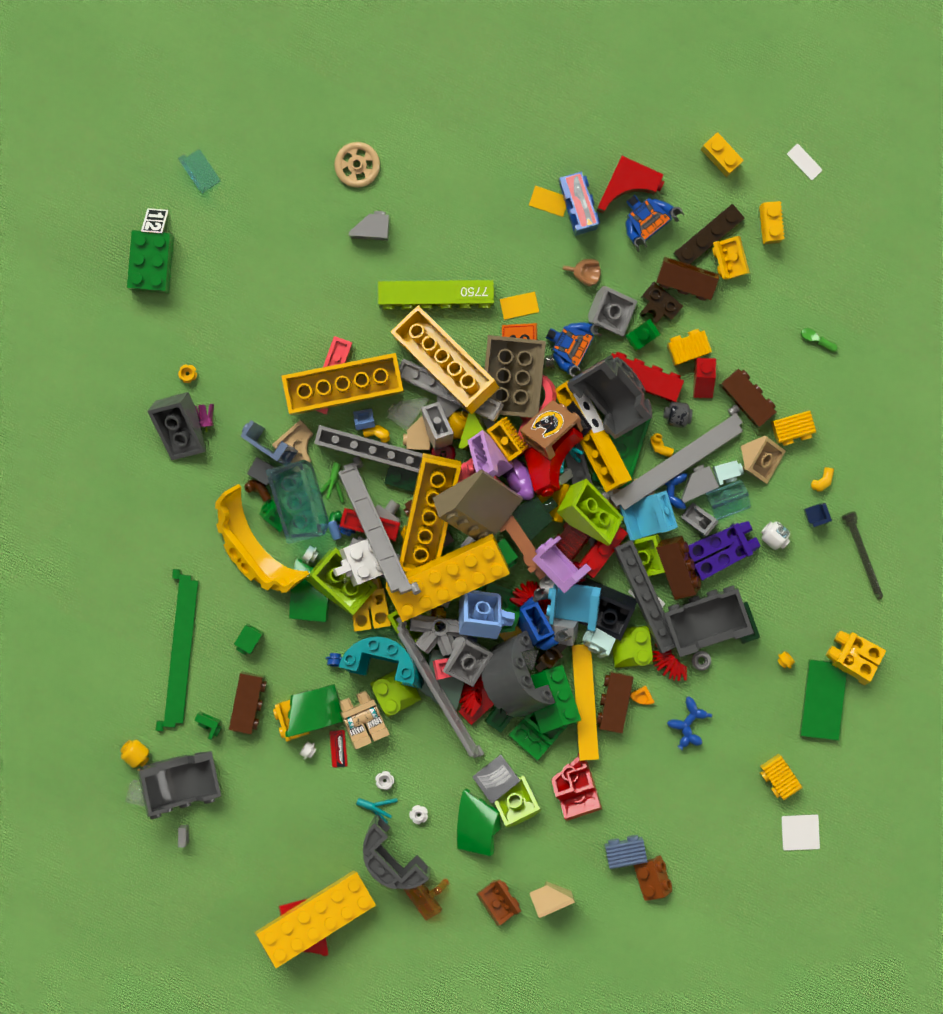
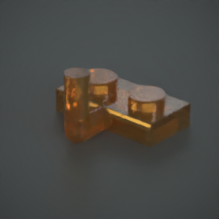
[404,879,449,920]

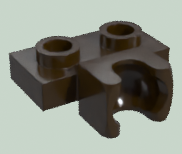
[640,282,683,325]
[535,644,568,672]

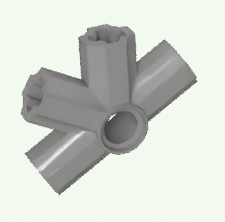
[409,615,468,656]

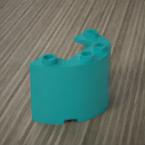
[339,637,423,689]

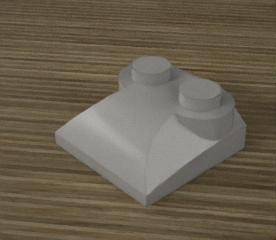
[588,286,637,337]
[443,636,493,686]

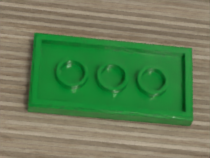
[591,419,651,489]
[800,659,847,740]

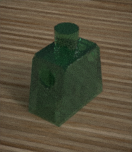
[512,497,558,541]

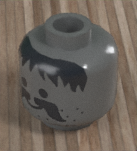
[663,401,693,428]

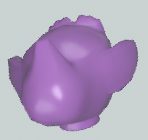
[502,459,535,500]

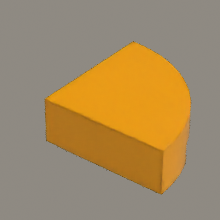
[630,685,655,705]

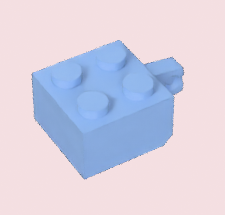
[459,590,515,639]

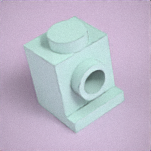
[712,460,744,485]
[583,628,616,658]

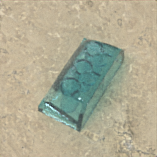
[266,460,329,544]

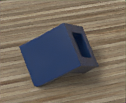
[804,503,832,527]

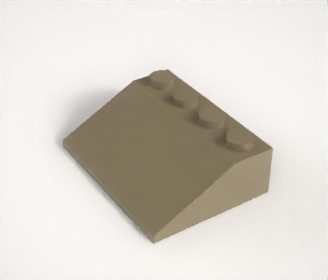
[485,335,546,418]
[433,469,523,541]

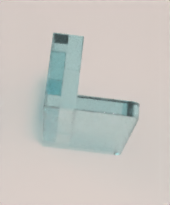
[178,149,220,194]
[706,480,751,520]

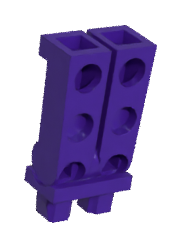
[688,521,761,580]

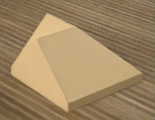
[741,436,786,484]
[529,881,575,918]

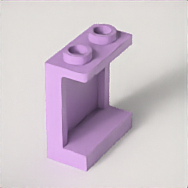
[532,536,591,594]

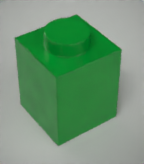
[234,624,264,655]

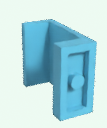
[619,490,678,541]
[546,583,601,631]

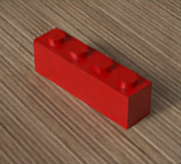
[611,352,684,402]

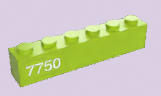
[378,280,494,310]

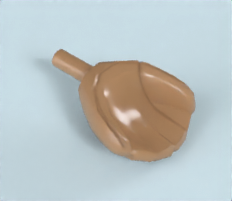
[563,259,601,286]

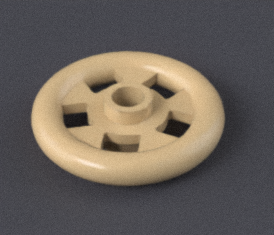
[334,142,380,188]

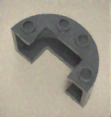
[567,355,652,439]
[664,585,754,657]
[481,630,555,718]
[137,751,221,819]
[363,814,430,890]

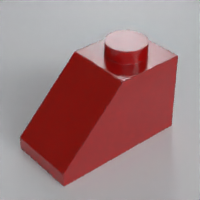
[693,358,716,398]

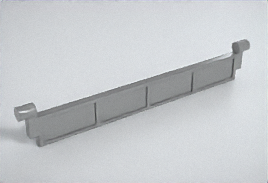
[602,405,743,511]
[338,456,421,595]
[396,617,484,758]

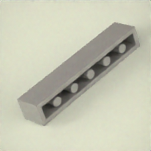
[314,425,422,473]

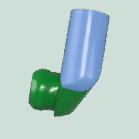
[328,510,342,540]

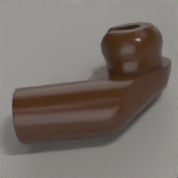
[244,480,272,502]

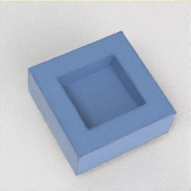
[353,408,375,430]

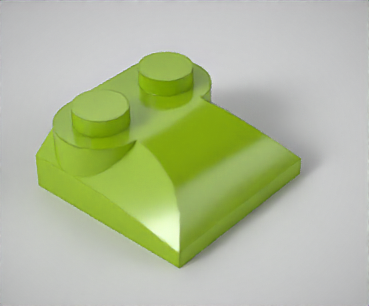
[620,534,665,576]
[612,625,653,668]
[370,669,422,717]
[494,775,541,828]

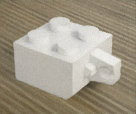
[333,539,383,586]

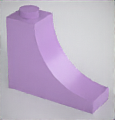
[467,430,514,477]

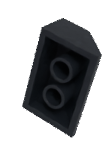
[578,578,637,641]

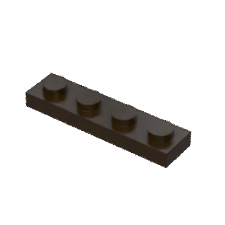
[673,204,745,264]

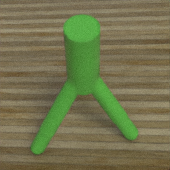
[318,462,344,503]

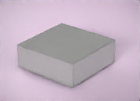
[178,825,189,847]

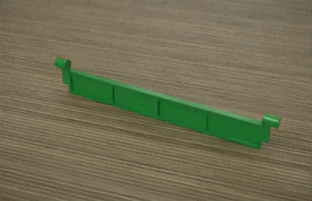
[156,569,199,731]

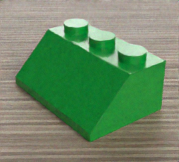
[531,665,581,734]

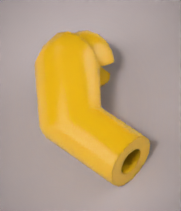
[362,425,390,443]
[811,467,834,492]

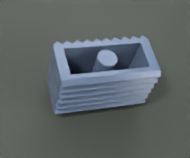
[604,835,647,869]

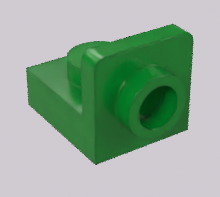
[626,319,661,351]
[259,499,292,532]
[194,711,222,740]

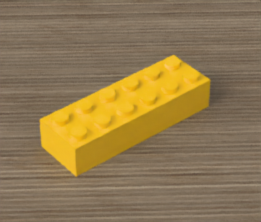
[390,306,499,415]
[281,353,404,415]
[399,453,461,572]
[386,533,510,622]
[254,870,376,968]

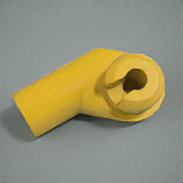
[650,433,674,457]

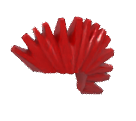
[509,581,551,615]
[652,643,687,681]
[459,675,484,717]

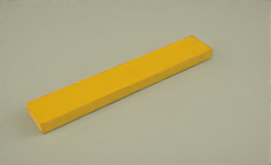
[571,644,599,761]

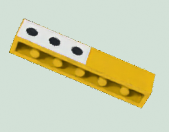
[555,381,632,492]

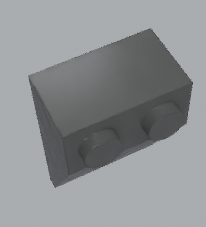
[147,392,206,460]

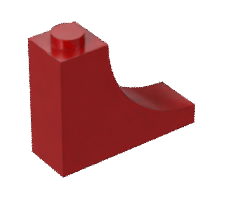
[596,155,665,214]
[524,427,584,497]

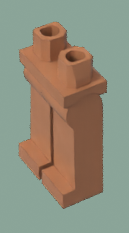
[500,515,546,580]

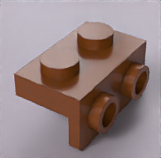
[634,855,672,901]
[476,880,521,926]

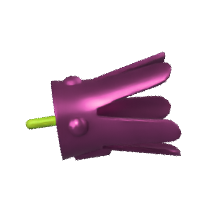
[195,404,214,432]

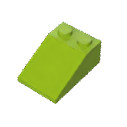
[557,479,624,546]
[305,548,377,615]

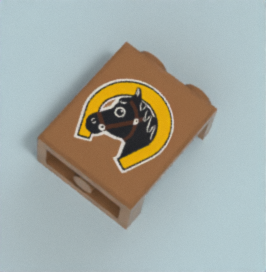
[520,400,583,460]

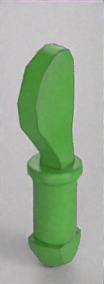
[801,328,838,352]

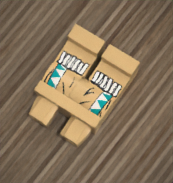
[339,691,390,749]

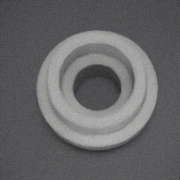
[692,651,711,670]

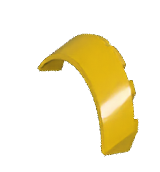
[215,484,310,593]

